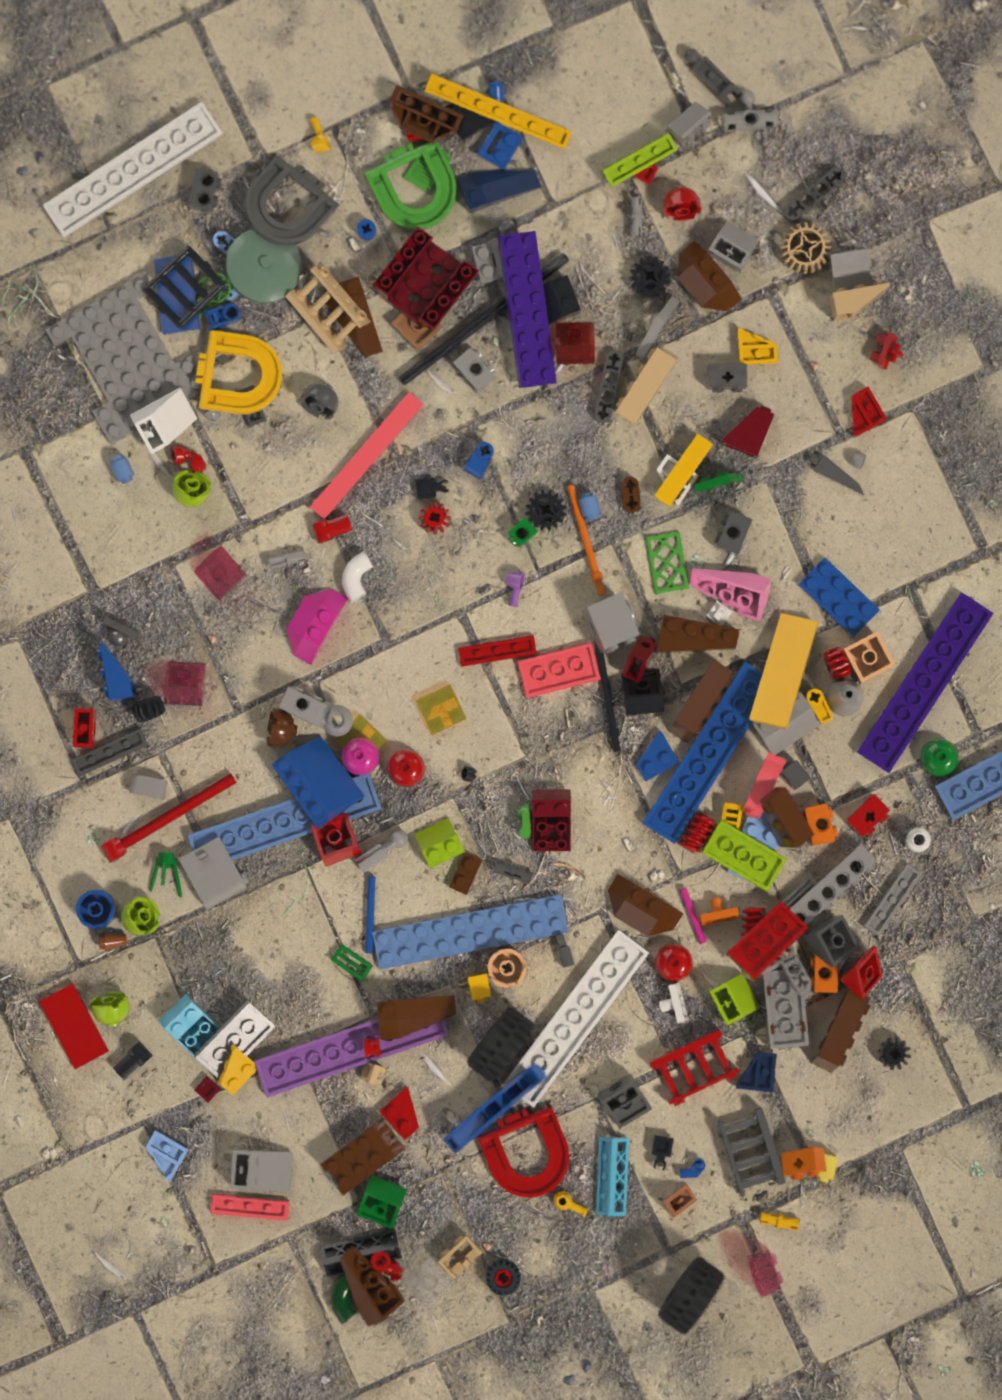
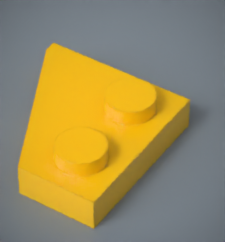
[738,328,778,365]
[218,1044,257,1095]

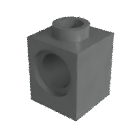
[781,760,811,790]

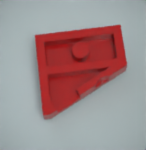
[379,1087,419,1140]

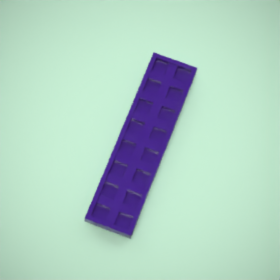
[497,231,557,388]

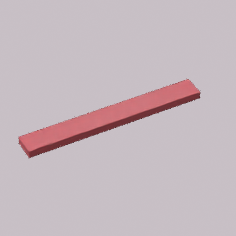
[310,392,424,520]

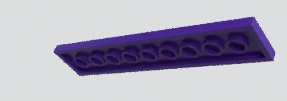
[856,592,994,774]

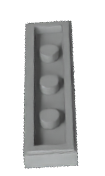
[863,863,922,937]

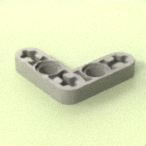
[635,295,681,360]
[742,946,811,996]

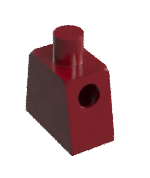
[622,636,657,684]

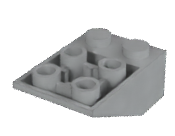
[230,1148,292,1191]

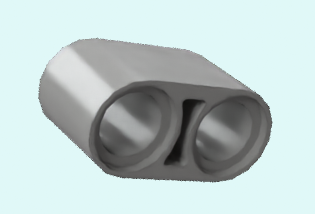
[129,774,168,800]

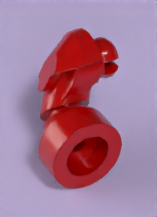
[171,445,206,473]
[371,1252,403,1282]

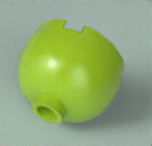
[172,470,211,507]
[121,897,160,936]
[90,992,130,1027]

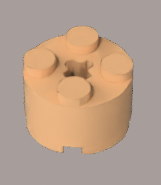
[488,949,526,988]

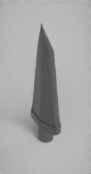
[808,454,865,496]

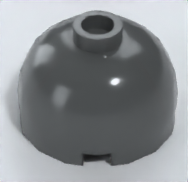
[299,383,339,419]

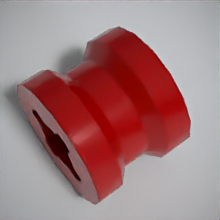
[364,1038,381,1058]

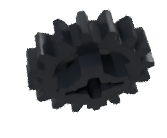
[629,256,671,299]
[525,490,567,532]

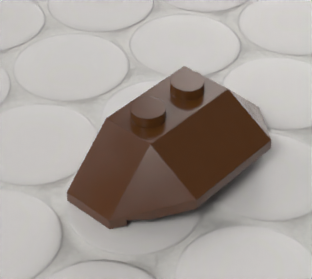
[389,85,464,144]
[677,241,742,312]
[608,874,684,937]

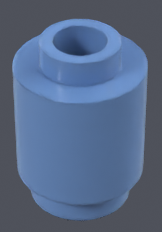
[110,454,135,484]
[578,492,601,522]

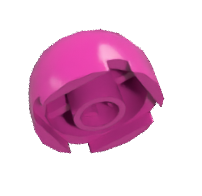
[341,737,380,776]

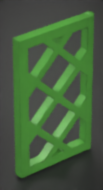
[646,532,689,595]

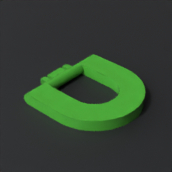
[365,142,457,230]

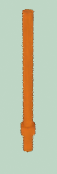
[567,485,606,596]

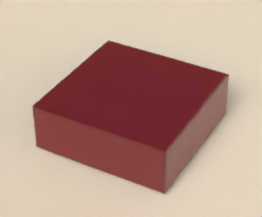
[194,1075,222,1103]

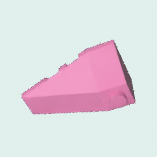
[690,568,771,621]

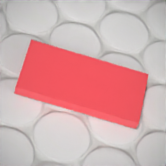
[517,642,601,699]

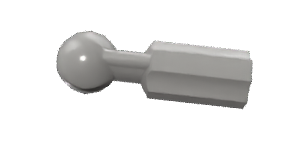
[355,830,408,873]

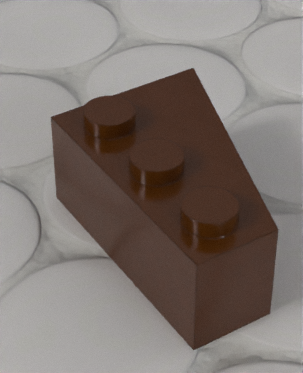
[760,787,815,848]

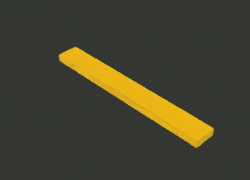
[424,73,572,149]

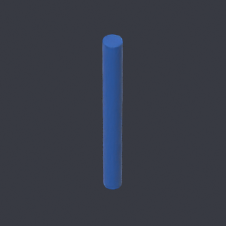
[365,876,376,954]

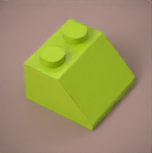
[414,818,465,869]

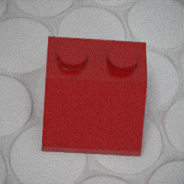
[311,813,362,867]

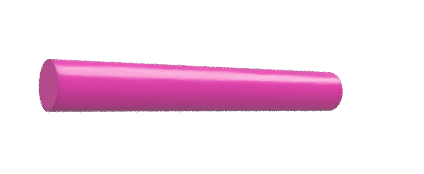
[679,888,707,944]

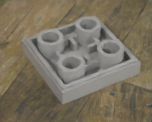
[829,248,872,292]

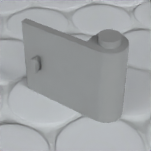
[179,837,249,910]

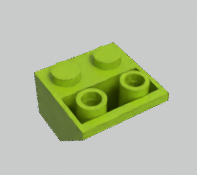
[708,973,760,1026]

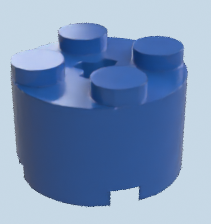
[76,890,117,929]

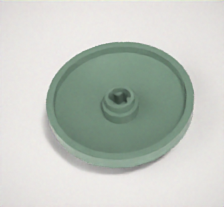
[225,229,302,304]

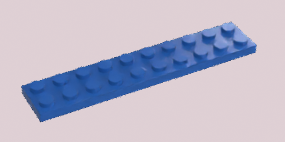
[642,662,763,844]

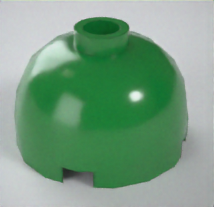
[920,738,959,777]

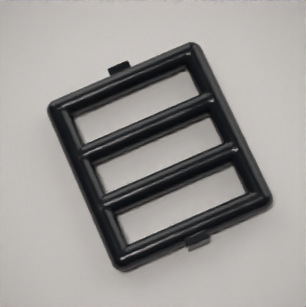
[143,246,226,329]

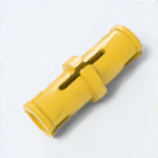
[759,1211,800,1231]

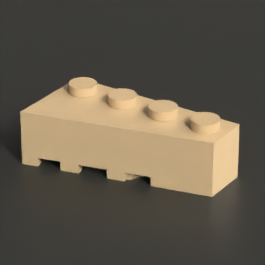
[616,346,679,424]

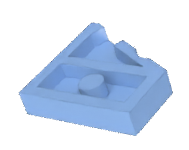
[146,1130,189,1182]

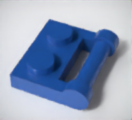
[475,120,523,170]

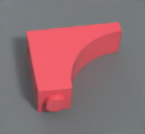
[742,752,786,819]

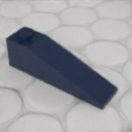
[457,169,541,214]

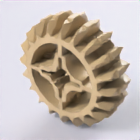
[780,222,831,274]

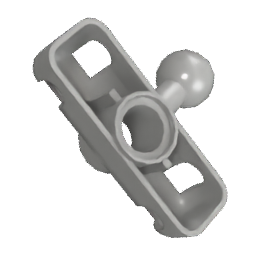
[720,90,778,132]

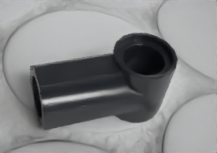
[113,1041,153,1080]

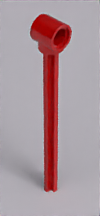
[100,773,237,863]

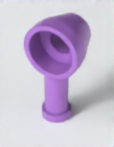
[506,571,525,607]

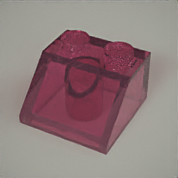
[194,545,248,601]
[163,661,206,706]
[746,1249,783,1298]

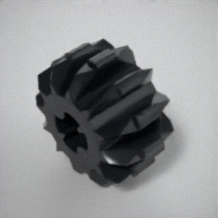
[132,695,166,723]
[878,1037,911,1070]

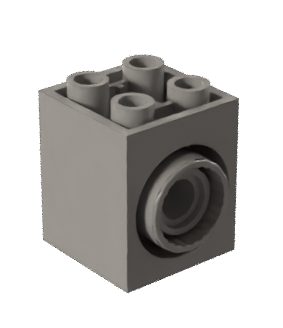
[582,592,640,655]

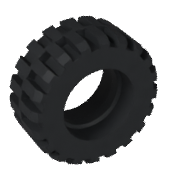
[467,1007,535,1082]
[658,1257,725,1334]

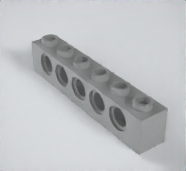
[789,844,877,926]

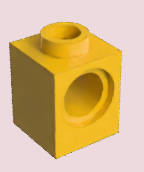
[468,973,491,1003]

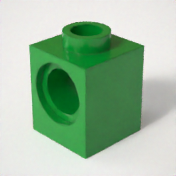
[508,517,538,548]

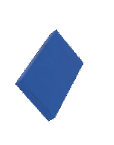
[154,255,201,335]

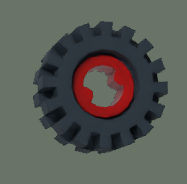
[486,1259,521,1296]

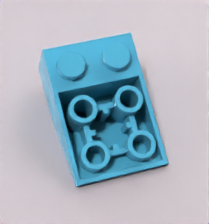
[159,994,220,1057]

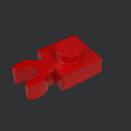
[632,160,661,186]

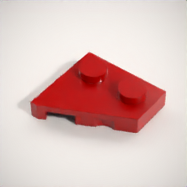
[851,386,887,438]

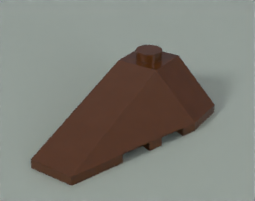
[340,1247,405,1326]

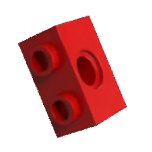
[73,708,96,748]

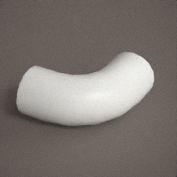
[342,551,373,603]

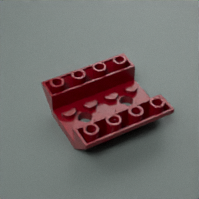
[372,226,479,330]

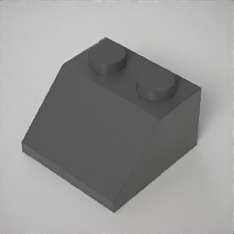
[803,914,860,967]

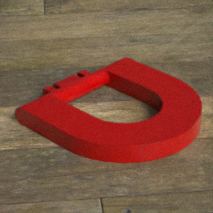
[477,1105,569,1198]

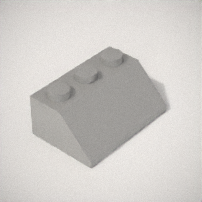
[752,692,821,755]

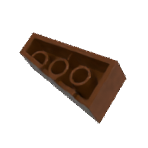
[656,615,740,654]
[669,660,733,743]
[811,989,871,1073]

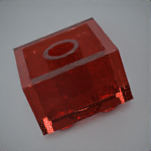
[556,322,595,365]

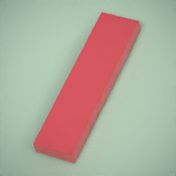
[210,1194,290,1221]

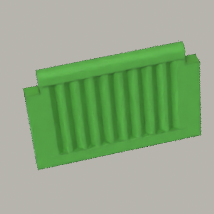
[404,149,452,191]

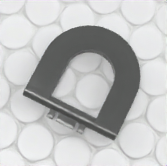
[245,155,340,246]

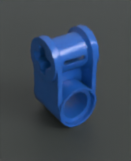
[203,303,242,331]
[463,442,494,480]

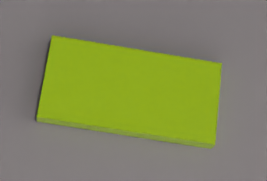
[701,820,787,892]

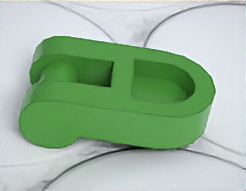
[518,804,532,839]

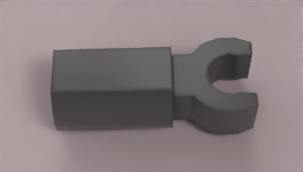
[556,934,575,968]

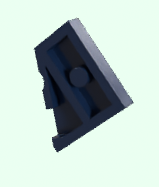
[736,1052,777,1092]

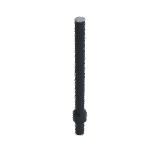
[594,640,621,752]

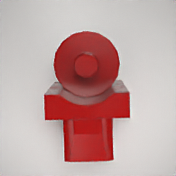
[870,332,904,370]

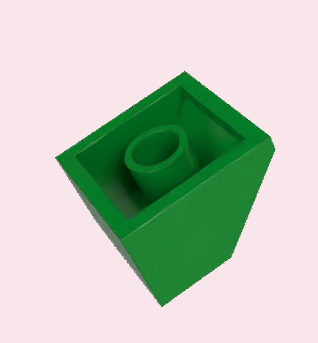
[357,1175,408,1229]

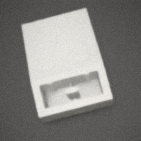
[130,388,197,454]

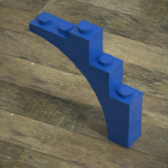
[443,1063,547,1154]

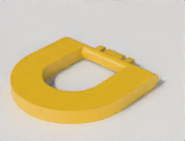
[195,330,282,415]

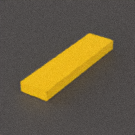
[654,434,713,507]

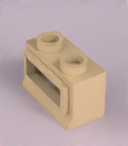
[438,1235,482,1280]

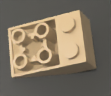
[829,281,890,321]

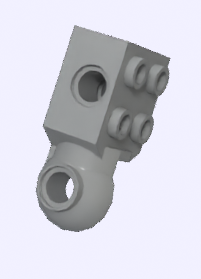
[278,686,353,737]

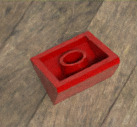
[840,946,883,999]

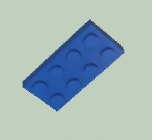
[798,557,880,638]

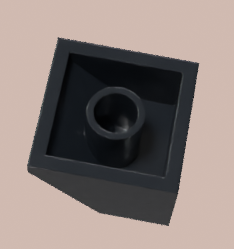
[543,274,581,325]
[621,670,664,716]

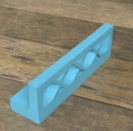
[596,1137,629,1216]

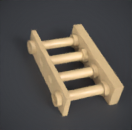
[285,263,371,354]

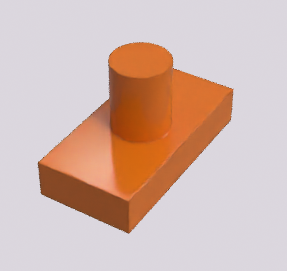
[700,898,739,927]

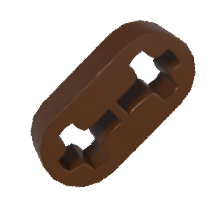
[622,477,641,514]

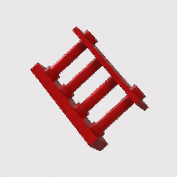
[649,1029,740,1106]

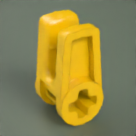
[805,689,833,724]

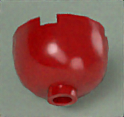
[663,186,701,221]
[387,749,425,787]
[655,943,693,982]

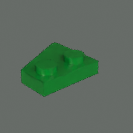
[694,471,744,492]

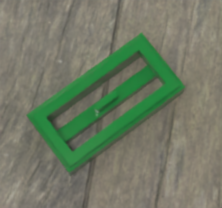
[331,944,373,982]

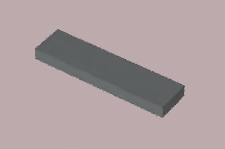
[71,728,149,777]

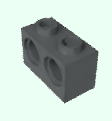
[189,168,222,213]

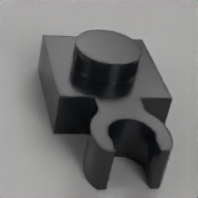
[415,478,449,499]
[652,1135,674,1170]

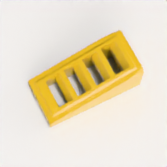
[721,802,743,830]

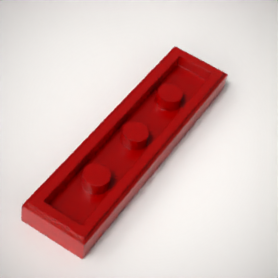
[458,635,537,667]

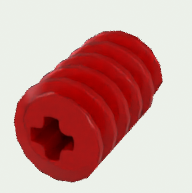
[678,811,717,854]
[741,907,767,937]

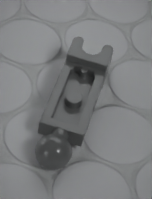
[684,48,741,107]

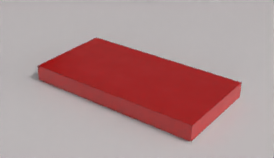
[726,901,809,981]
[39,983,109,1070]

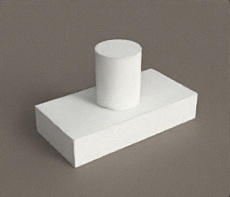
[659,982,689,1023]

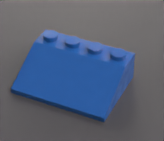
[271,736,364,830]

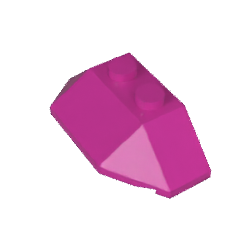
[287,589,348,665]

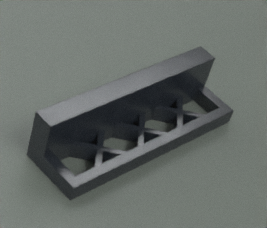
[320,1228,402,1276]

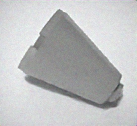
[825,678,864,716]

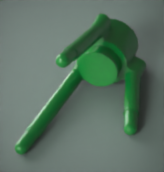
[149,852,182,897]

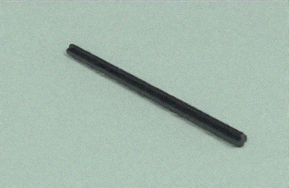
[399,253,569,385]

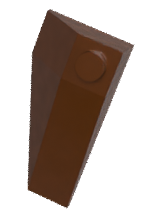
[323,276,383,358]
[377,995,456,1040]

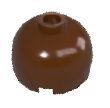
[267,708,298,747]

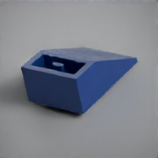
[97,643,136,702]

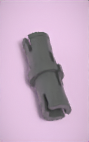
[493,861,533,884]

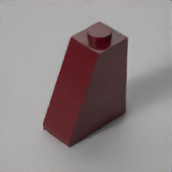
[721,406,774,458]

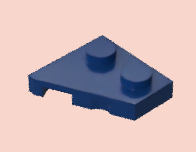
[636,731,679,781]

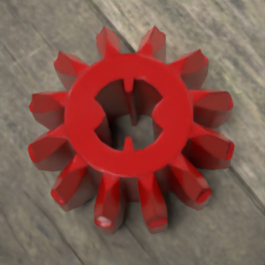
[419,502,451,535]
[823,647,851,680]

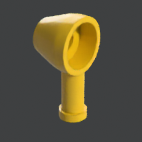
[310,117,331,153]
[553,1191,588,1217]

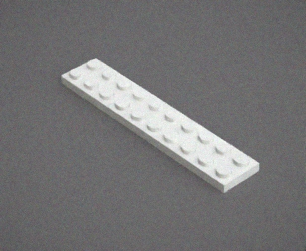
[43,102,223,238]
[503,930,649,1108]

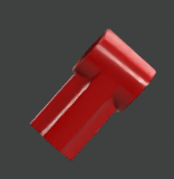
[312,515,353,544]

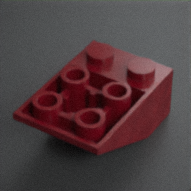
[532,789,571,851]

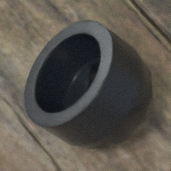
[461,766,477,782]

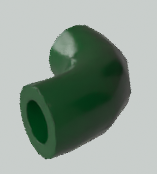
[331,1272,357,1325]

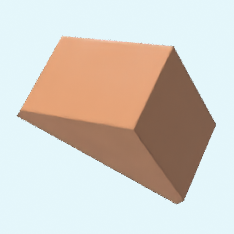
[662,1184,697,1218]

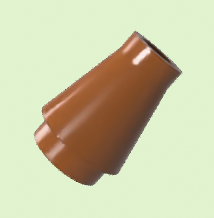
[99,932,127,951]

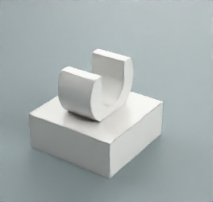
[706,601,732,626]

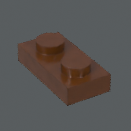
[449,852,483,895]

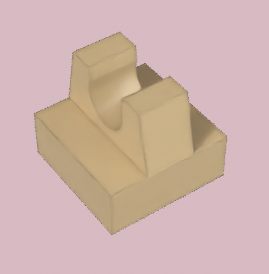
[360,1062,386,1085]

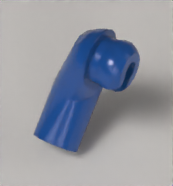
[680,1158,705,1178]

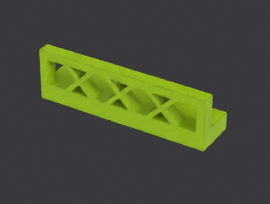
[600,133,678,187]

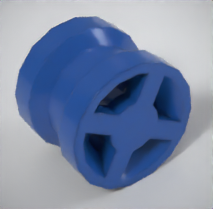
[357,219,377,241]

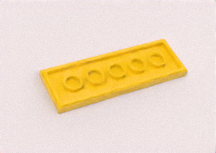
[749,613,818,729]

